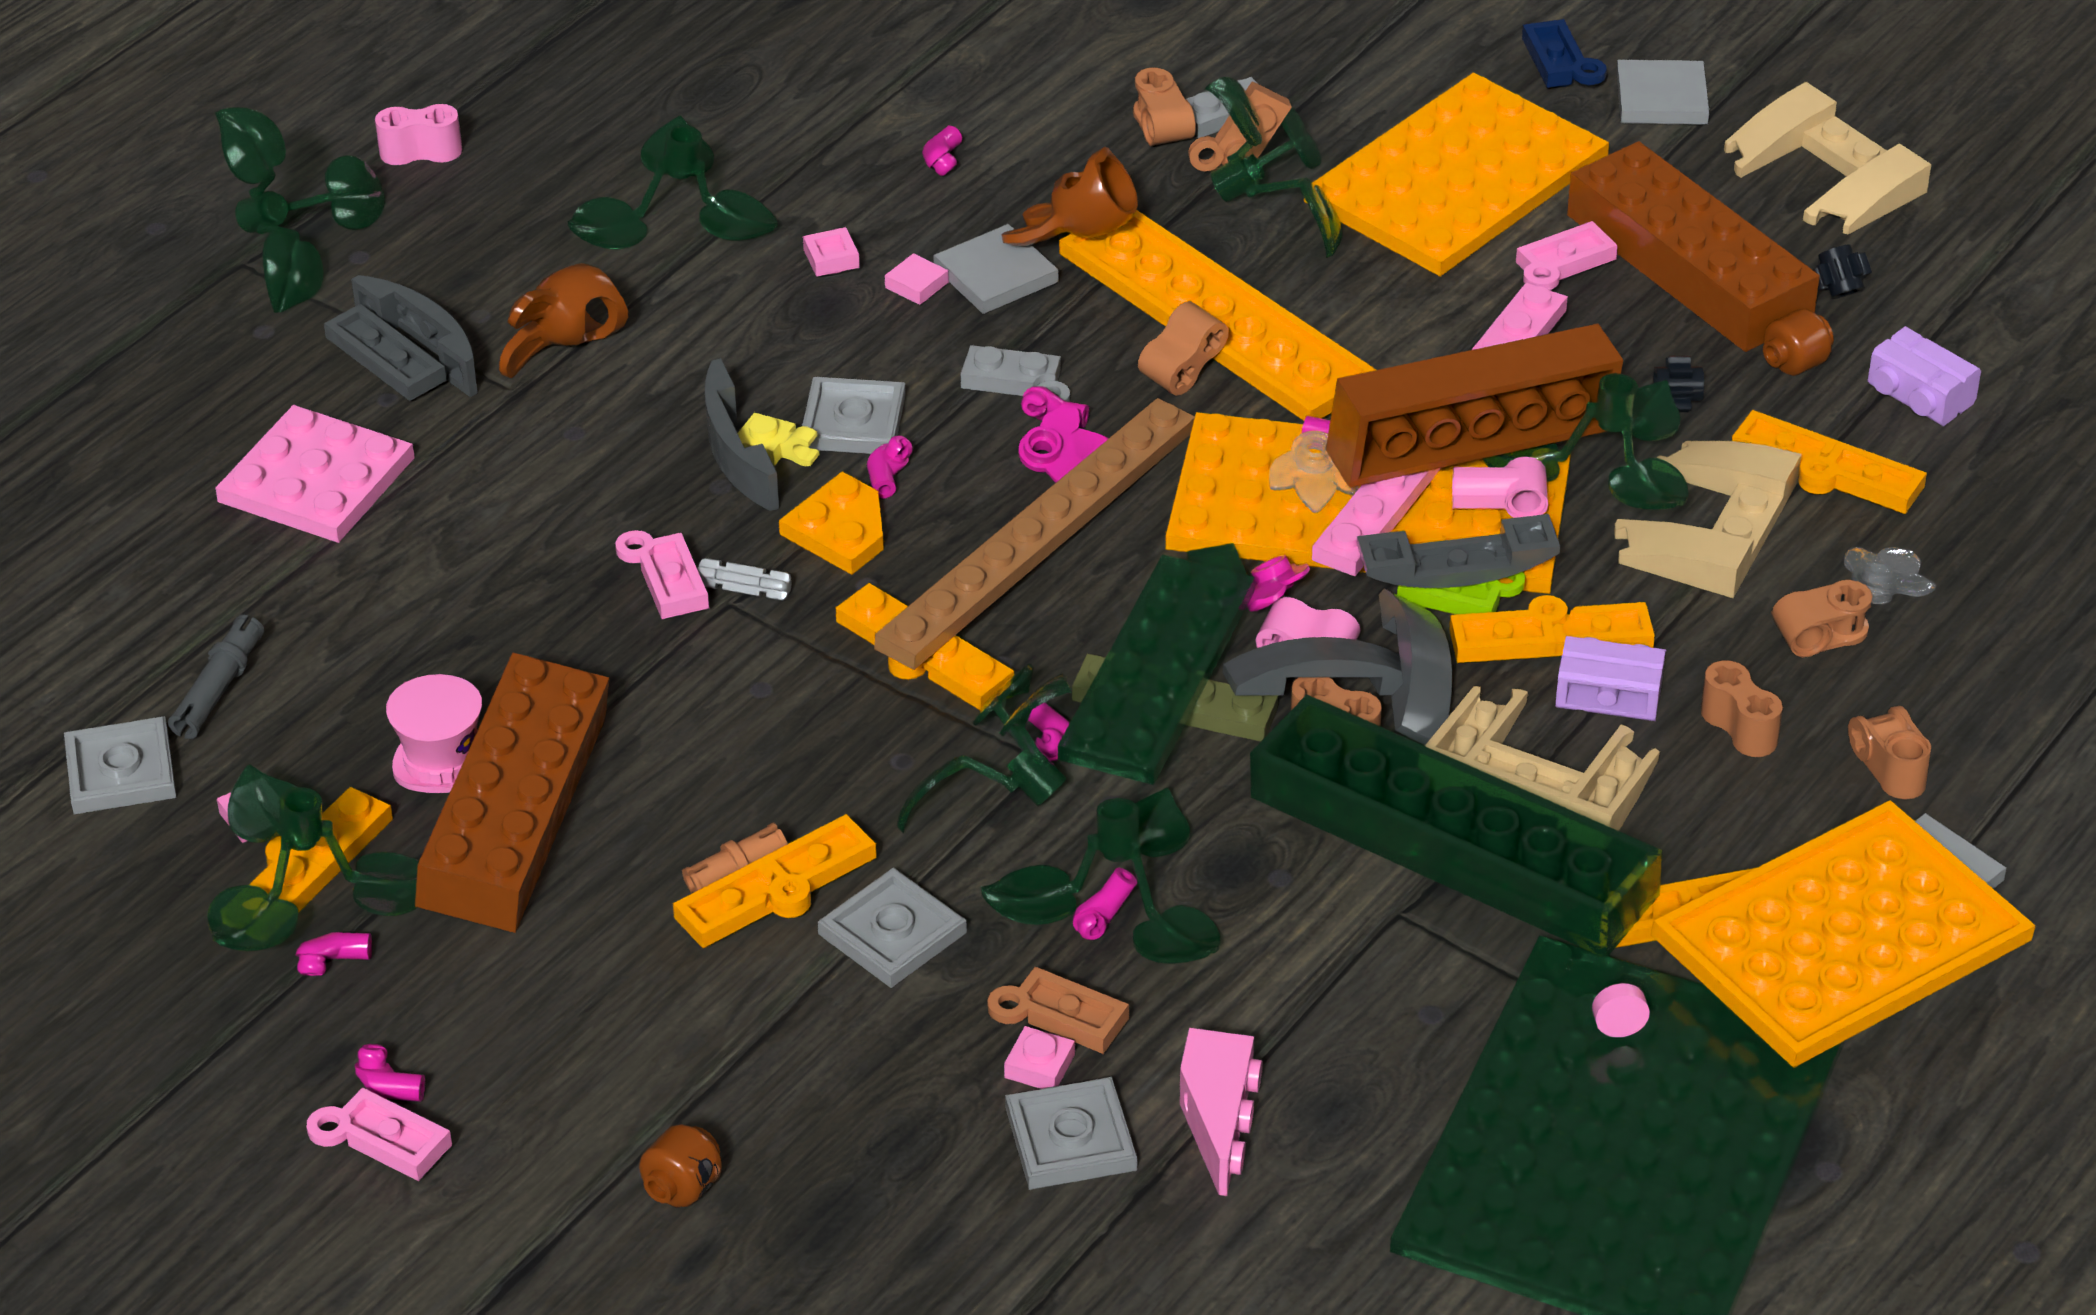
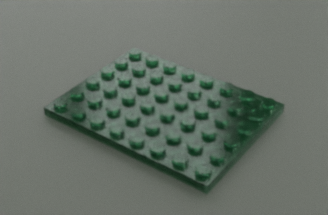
[1390,935,1845,1315]

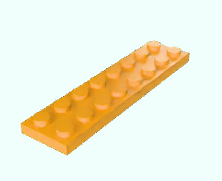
[1059,210,1376,421]

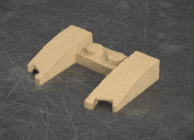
[1724,82,1931,235]
[1614,441,1801,598]
[1418,686,1660,849]

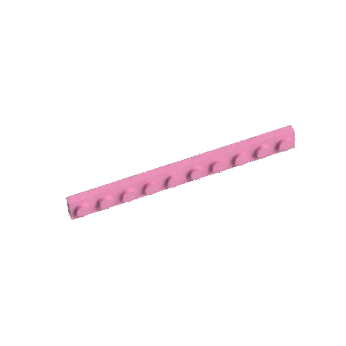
[1312,282,1568,576]

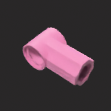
[1452,457,1548,518]

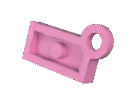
[1516,221,1617,290]
[615,530,709,619]
[306,1087,452,1181]

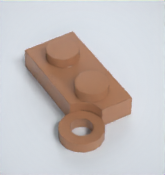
[1188,81,1292,177]
[987,967,1129,1054]

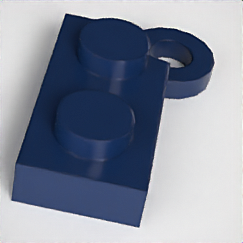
[1522,19,1607,88]

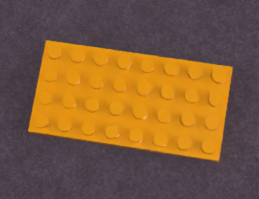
[1166,412,1571,594]

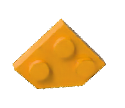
[779,471,884,575]

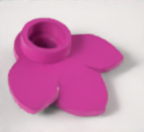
[1018,407,1109,483]
[1219,555,1310,612]

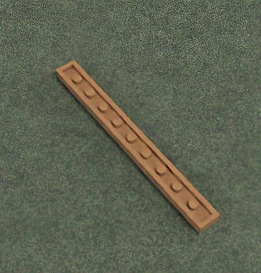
[874,398,1195,670]

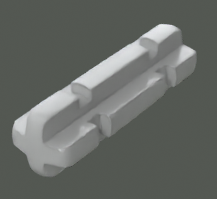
[697,558,792,601]

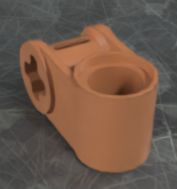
[1133,68,1196,146]
[1772,580,1872,657]
[1848,705,1931,799]

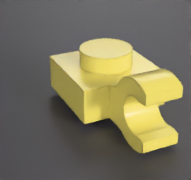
[737,413,820,466]

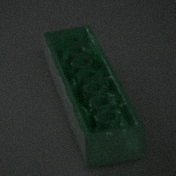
[1250,694,1663,959]

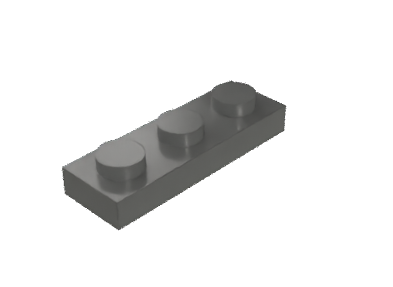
[324,304,447,401]

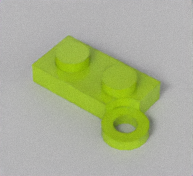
[1397,572,1525,614]

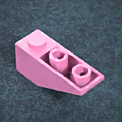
[1180,1028,1263,1196]

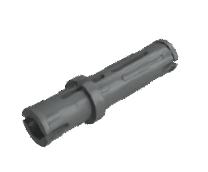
[168,614,264,739]

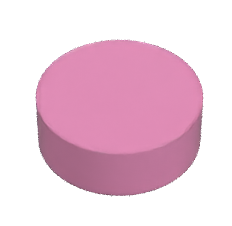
[1592,983,1650,1037]

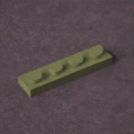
[1072,654,1278,742]

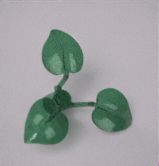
[1205,77,1343,258]
[215,107,385,313]
[567,116,778,249]
[1482,373,1689,509]
[897,663,1072,834]
[207,764,419,951]
[981,787,1221,964]

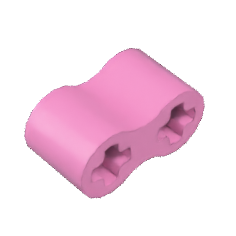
[375,104,462,165]
[1256,597,1360,648]

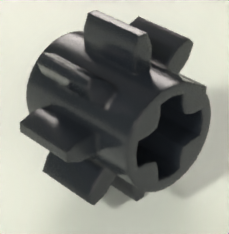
[1813,244,1872,299]
[1653,356,1704,412]

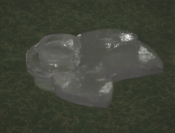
[1269,430,1361,513]
[1844,547,1937,604]

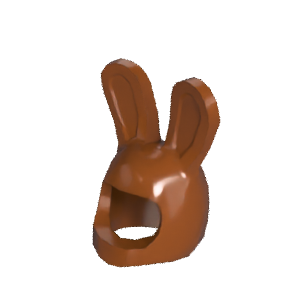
[1001,146,1138,246]
[499,263,628,378]

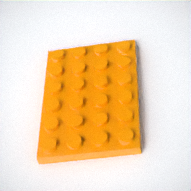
[1304,72,1609,277]
[1651,800,2036,1068]

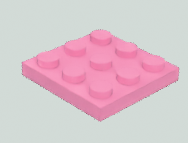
[215,405,415,543]

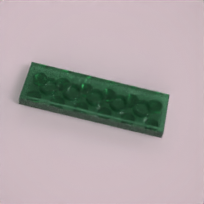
[1058,554,1255,785]

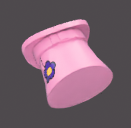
[386,674,482,793]

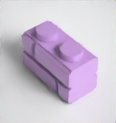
[1868,326,1981,426]
[1555,636,1666,721]

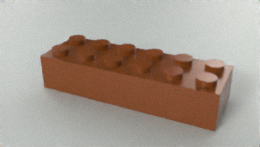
[1567,141,1820,352]
[1326,323,1624,488]
[415,652,609,933]

